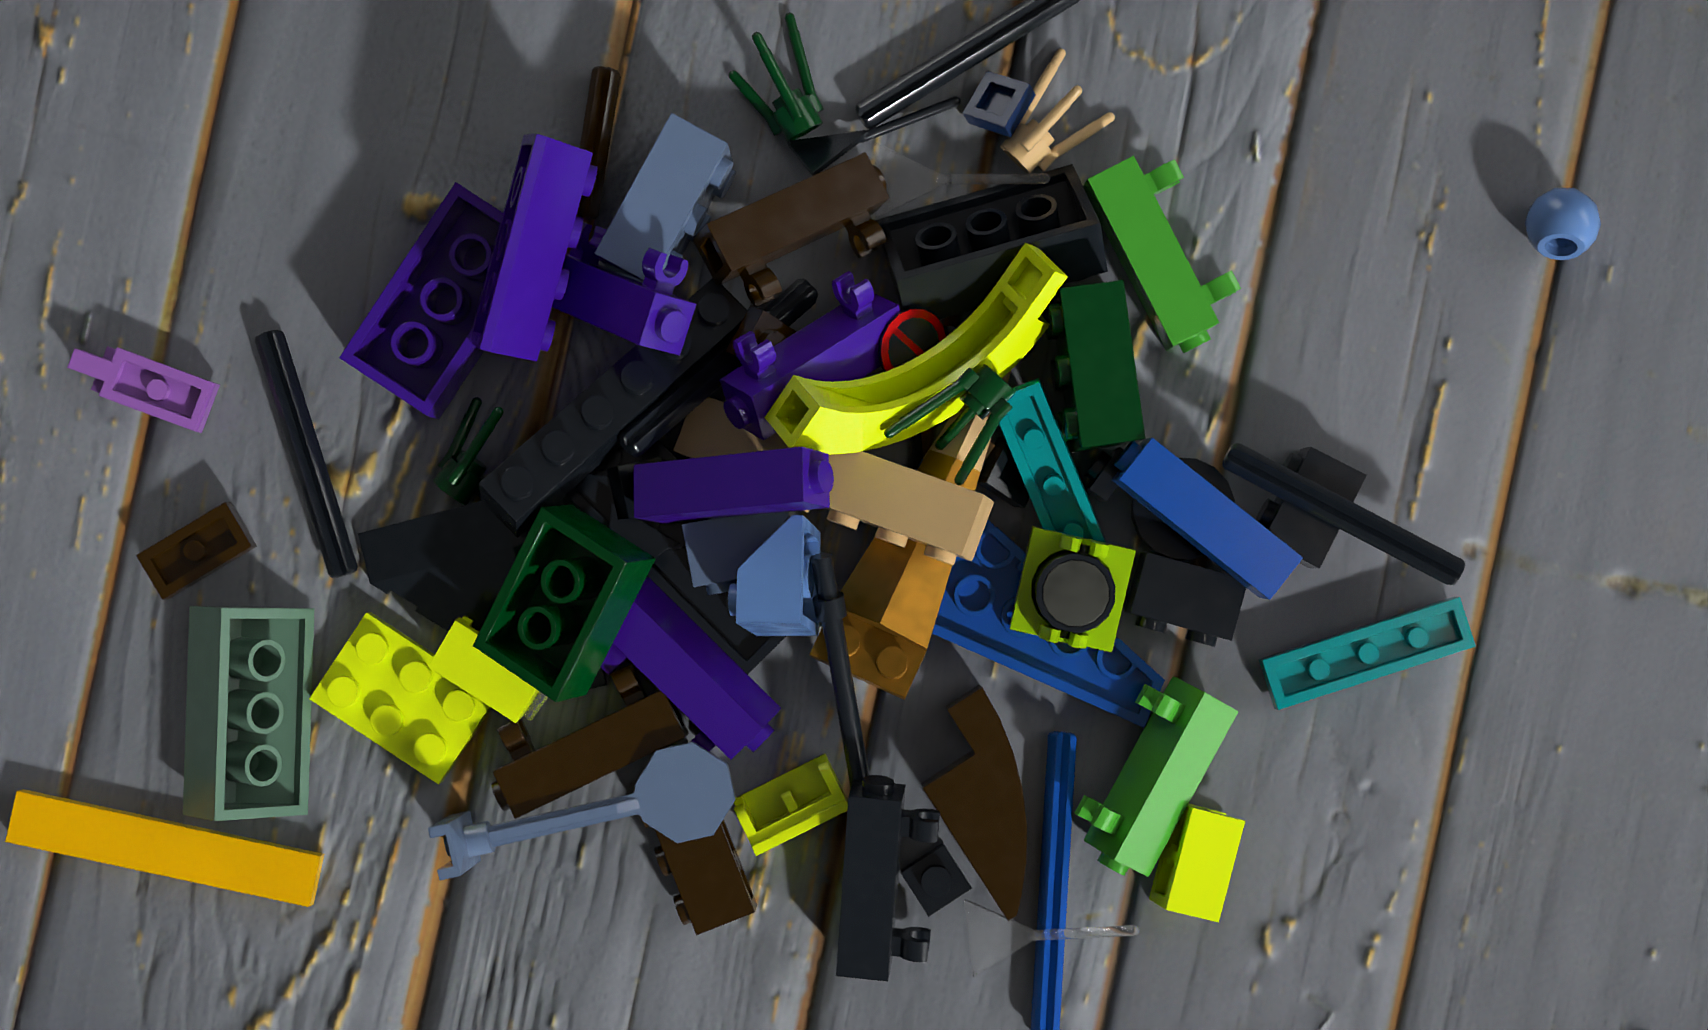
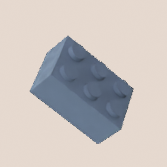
[594,113,736,282]

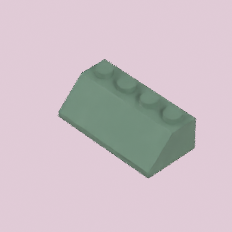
[183,606,315,821]

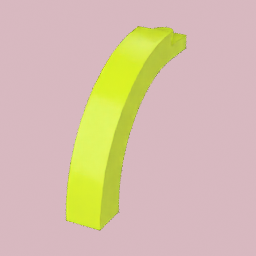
[765,242,1068,455]

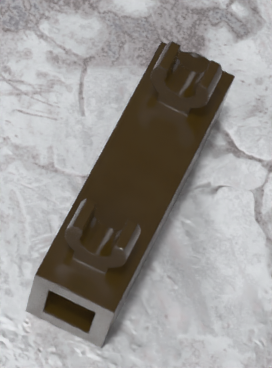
[693,152,890,307]
[491,664,689,819]

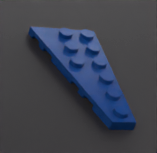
[916,459,1165,728]

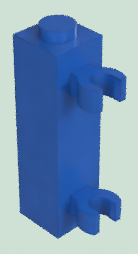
[1112,437,1303,600]

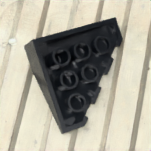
[358,498,608,689]

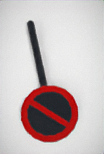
[878,308,946,470]

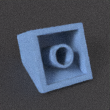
[728,515,821,636]

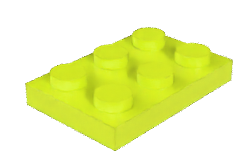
[309,612,491,785]

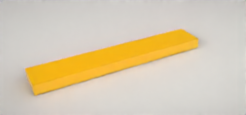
[5,789,325,907]

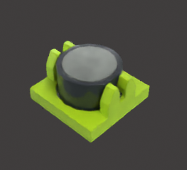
[1009,526,1136,652]

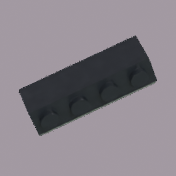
[875,164,1108,320]

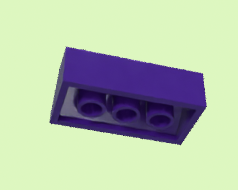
[469,134,597,362]

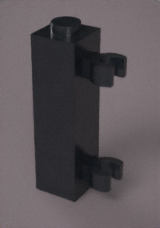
[836,775,940,982]

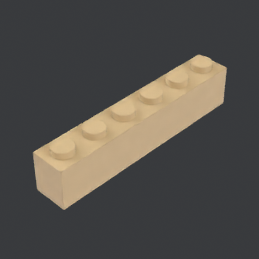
[673,397,994,565]

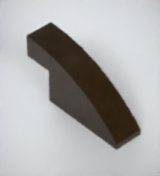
[921,684,1027,921]

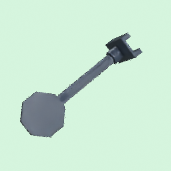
[428,741,736,880]

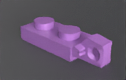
[67,346,220,433]

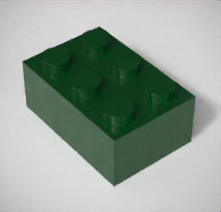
[1043,280,1146,453]
[473,505,656,702]

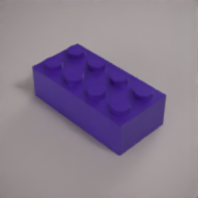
[339,182,503,420]

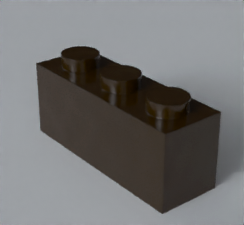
[640,816,757,935]

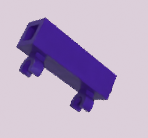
[552,222,696,356]
[720,271,900,440]
[634,447,834,523]
[601,577,781,760]

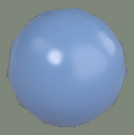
[1525,188,1601,260]

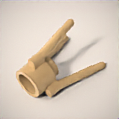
[1000,48,1115,174]

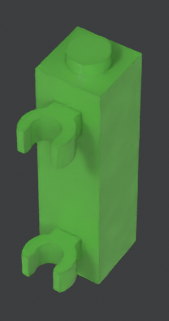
[1083,155,1241,354]
[1075,676,1239,877]

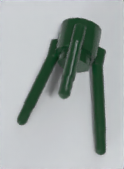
[729,12,824,142]
[884,364,1016,485]
[433,397,504,505]

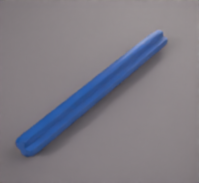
[1030,731,1077,1030]

